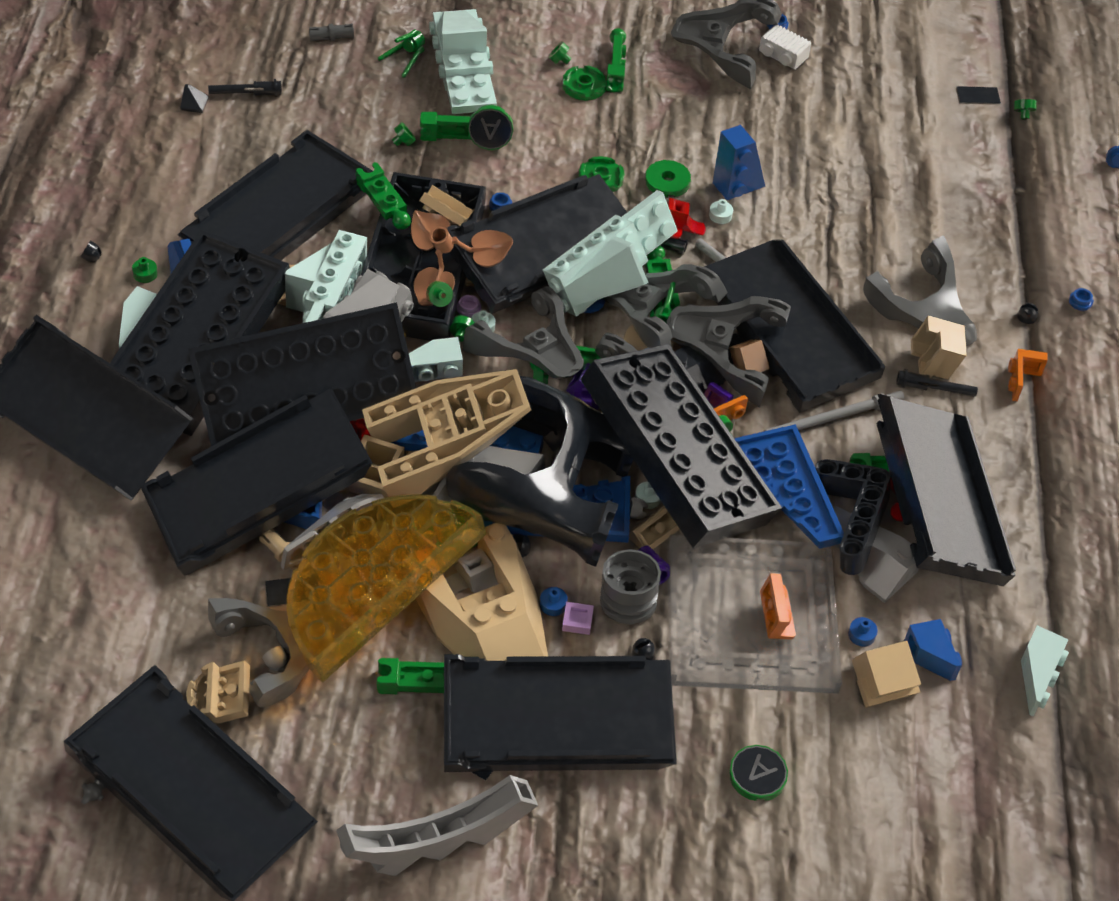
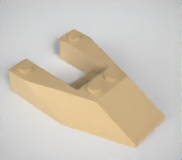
[362,369,531,506]
[403,523,548,661]

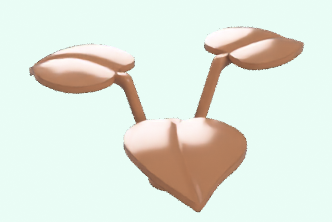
[411,210,513,306]

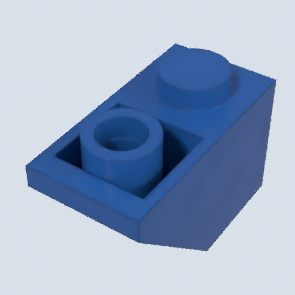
[904,619,962,681]

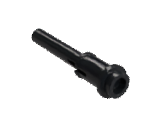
[208,79,282,97]
[896,369,978,397]

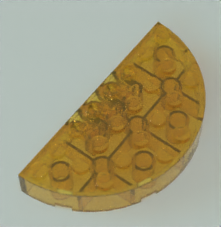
[287,494,487,683]

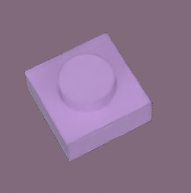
[562,602,594,635]

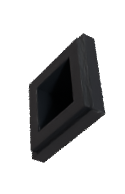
[180,84,209,113]

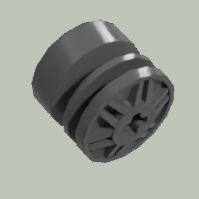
[600,549,661,624]

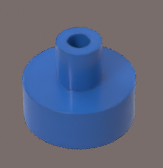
[540,587,568,616]
[848,617,878,647]

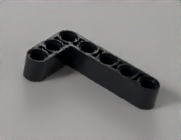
[815,459,890,575]

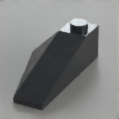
[675,333,745,394]

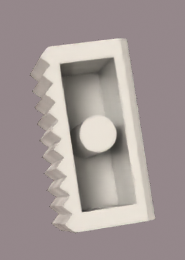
[759,25,811,70]

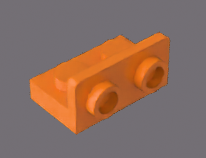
[760,573,796,640]

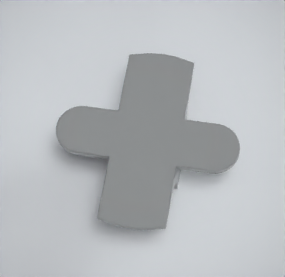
[445,548,498,594]

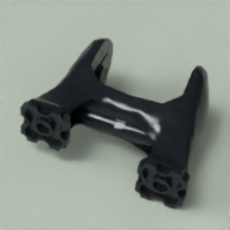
[446,376,633,567]

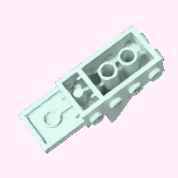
[429,9,497,114]
[543,190,678,316]
[285,230,367,323]

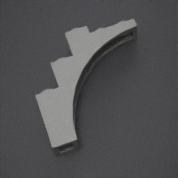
[336,775,538,876]

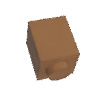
[729,340,770,372]

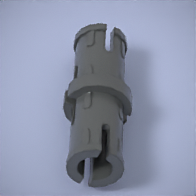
[309,23,354,42]

